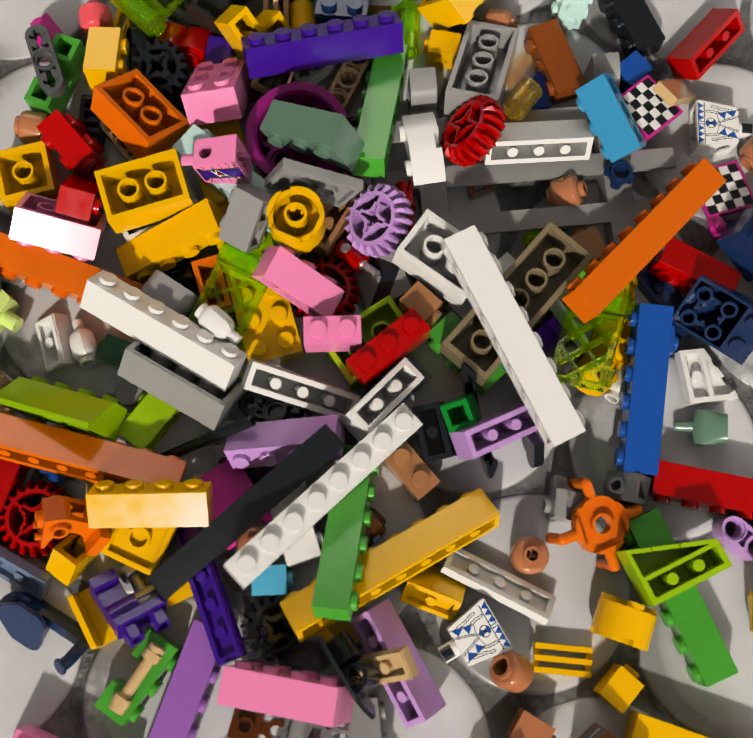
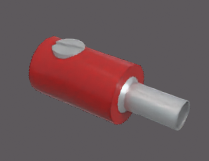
[334,240,380,279]

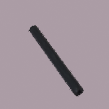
[160,415,256,457]

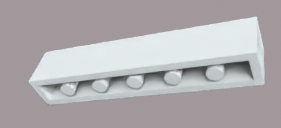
[80,270,247,392]

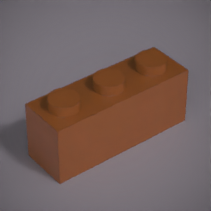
[523,18,587,106]

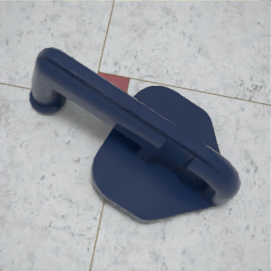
[0,591,90,675]

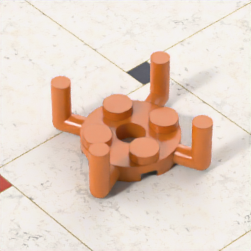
[545,478,643,572]

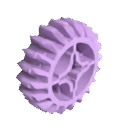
[344,183,414,258]

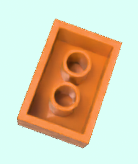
[90,68,189,158]

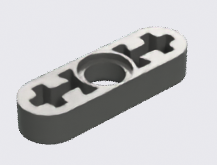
[25,24,67,98]

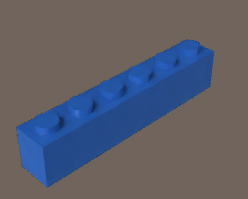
[614,303,674,476]

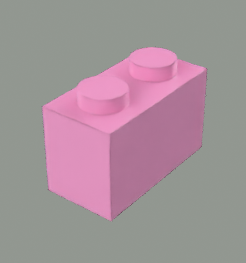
[303,315,362,353]

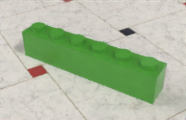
[353,45,408,178]
[311,445,380,621]
[623,508,739,687]

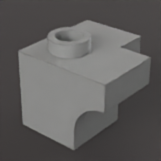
[543,475,585,523]

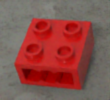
[36,109,109,176]

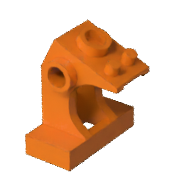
[33,495,112,556]

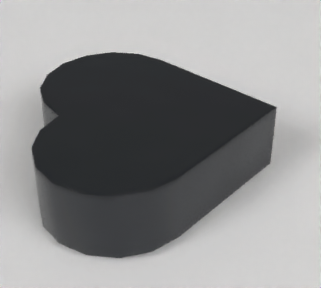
[522,432,544,468]

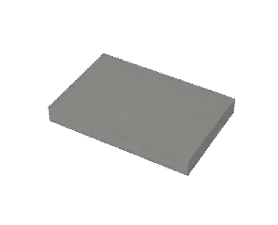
[264,158,364,208]

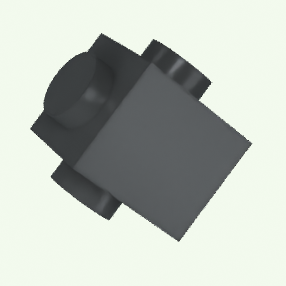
[603,470,651,506]

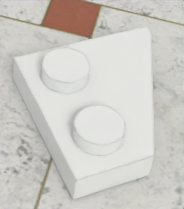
[674,348,738,406]

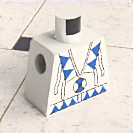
[688,100,752,157]
[437,598,513,666]

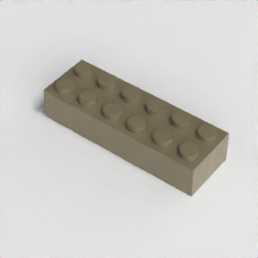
[439,221,594,387]

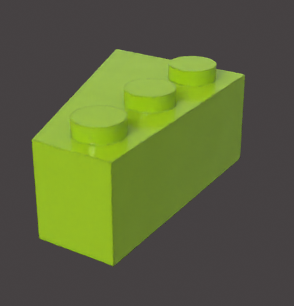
[616,538,733,606]

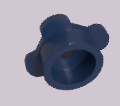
[603,160,635,190]

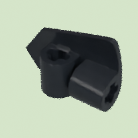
[317,631,379,720]

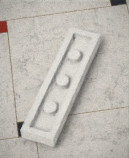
[440,549,556,625]

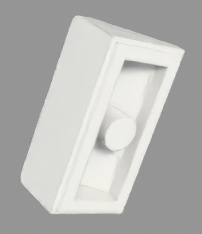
[35,313,80,373]

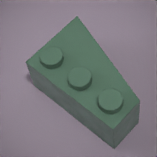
[260,99,365,172]

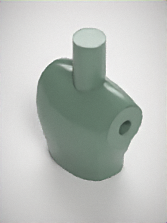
[674,409,728,445]

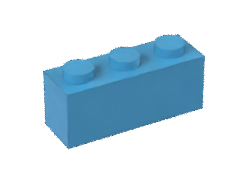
[575,73,647,163]

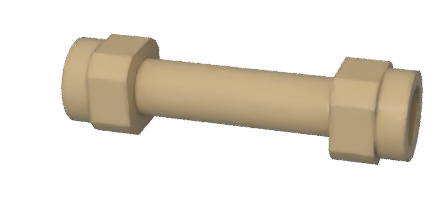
[108,641,166,715]

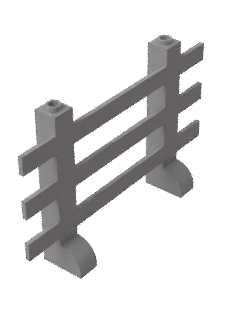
[370,52,676,245]

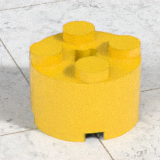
[266,186,326,253]
[589,592,657,652]

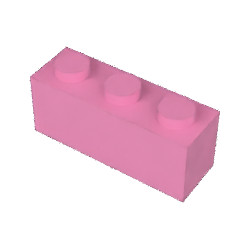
[252,244,345,316]

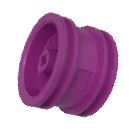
[245,82,351,179]

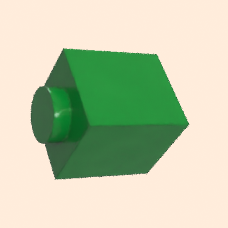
[440,392,482,433]

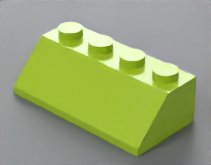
[0,375,128,441]

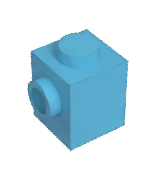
[251,564,295,596]

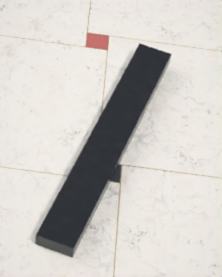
[147,424,346,601]

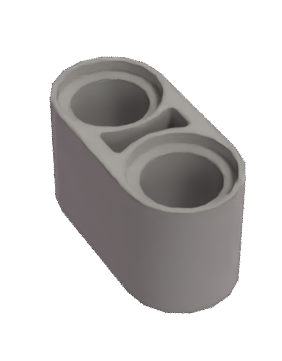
[140,269,199,316]

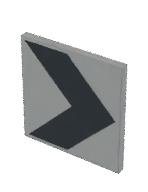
[352,252,412,309]

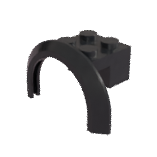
[412,364,498,479]

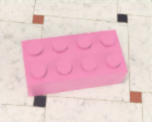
[216,659,354,728]

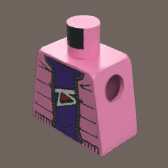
[181,134,252,184]

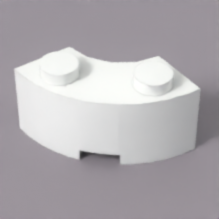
[398,112,446,186]

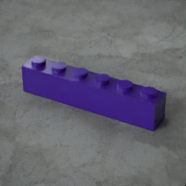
[241,10,404,79]

